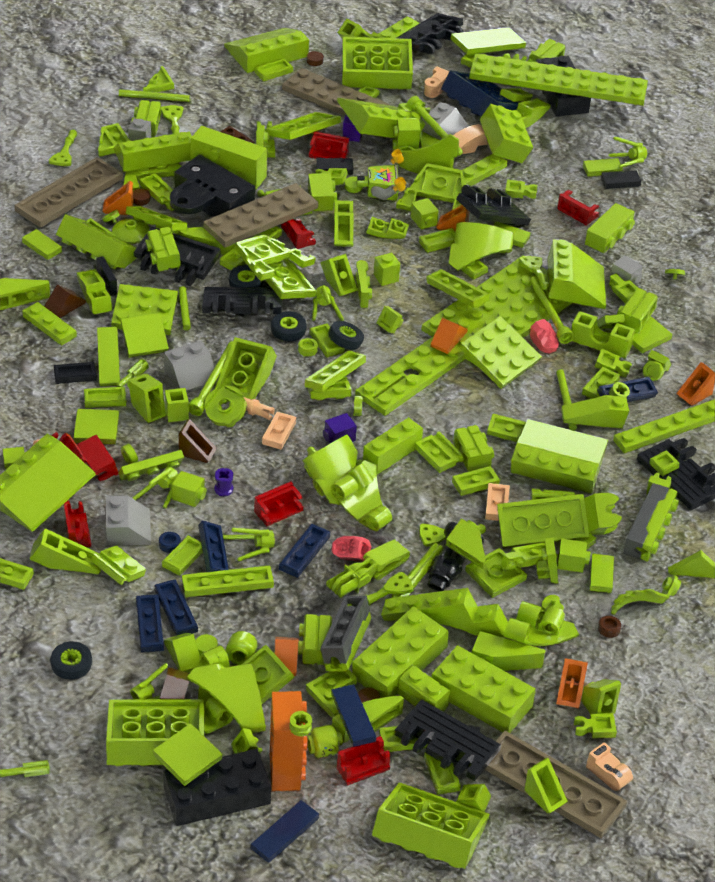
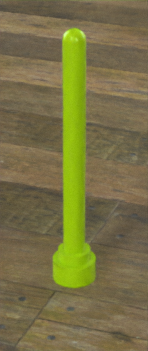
[407,96,463,156]
[529,276,574,344]
[189,341,233,416]

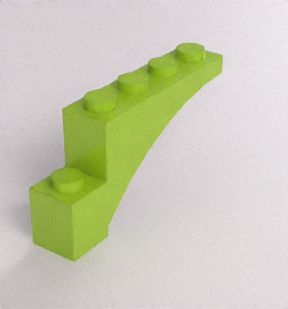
[381,588,508,638]

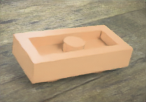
[262,412,296,450]
[485,483,510,521]

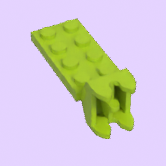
[497,493,622,548]

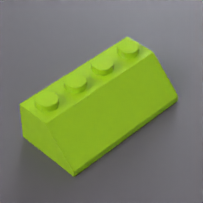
[114,131,192,172]
[56,214,137,270]

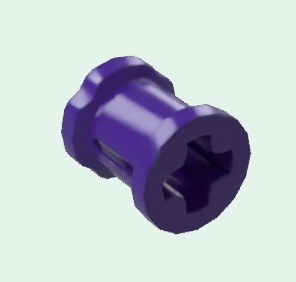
[214,468,234,497]

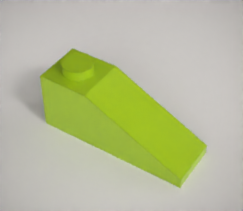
[0,278,50,310]
[561,395,629,429]
[29,528,101,574]
[472,631,546,671]

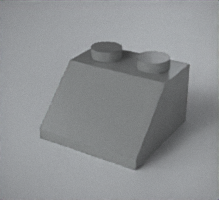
[422,102,469,140]
[164,341,218,393]
[106,495,151,546]

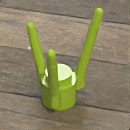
[608,136,647,168]
[312,285,344,321]
[132,467,179,508]
[223,528,275,562]
[130,663,168,699]

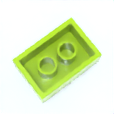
[479,104,533,163]

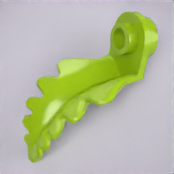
[611,575,681,615]

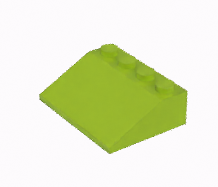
[224,28,309,73]
[342,37,413,89]
[337,98,426,139]
[547,239,606,309]
[511,419,608,494]
[0,433,96,532]
[106,699,204,766]
[372,782,490,869]

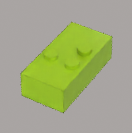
[191,125,267,190]

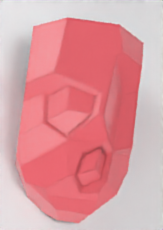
[530,319,559,354]
[331,536,371,562]

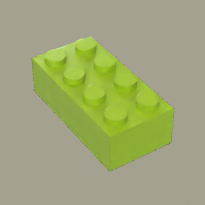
[352,606,448,698]
[432,645,536,733]

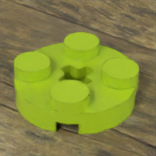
[205,385,247,428]

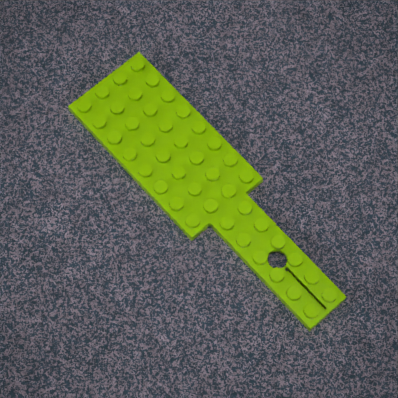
[355,255,572,416]

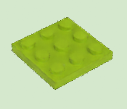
[111,284,178,335]
[459,316,542,389]

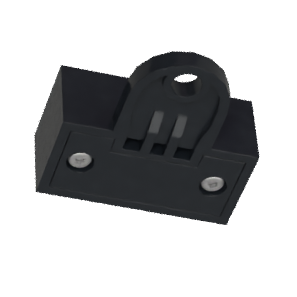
[170,155,255,217]

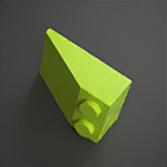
[215,337,277,400]

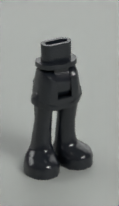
[427,522,484,592]

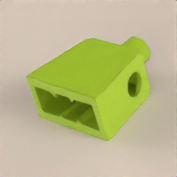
[127,374,166,423]

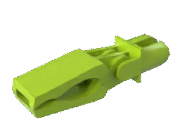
[326,539,410,598]

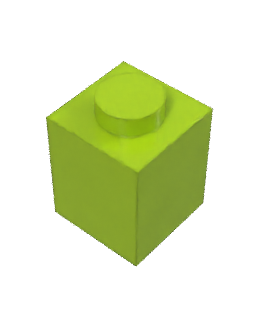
[410,198,439,230]
[373,252,400,286]
[165,388,189,422]
[172,471,207,507]
[557,538,591,573]

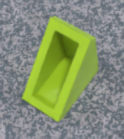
[164,633,200,673]
[524,758,568,813]

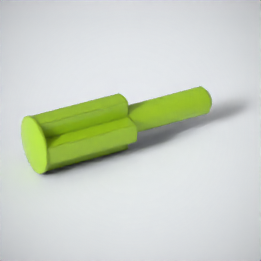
[116,359,149,387]
[0,760,50,778]

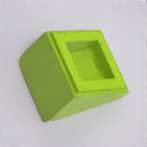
[456,784,491,812]

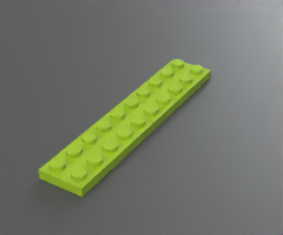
[469,54,648,106]

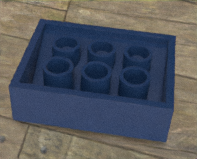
[441,70,521,116]

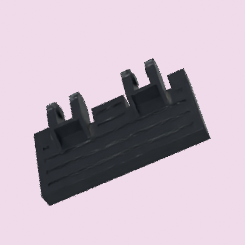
[397,13,464,54]
[456,185,531,226]
[134,226,221,286]
[202,287,283,314]
[637,438,715,511]
[395,699,501,781]

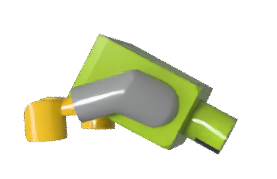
[356,149,406,201]

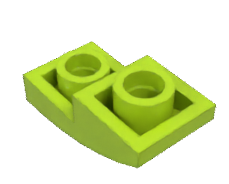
[366,217,409,239]

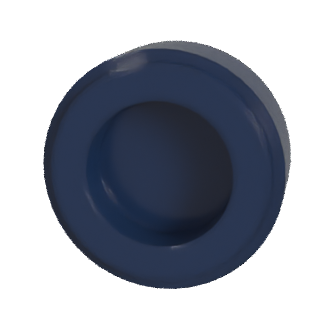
[159,532,181,553]

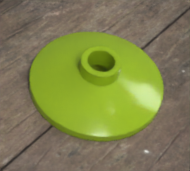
[112,218,150,244]

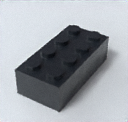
[536,56,591,117]
[163,749,271,826]

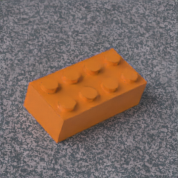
[269,691,307,791]

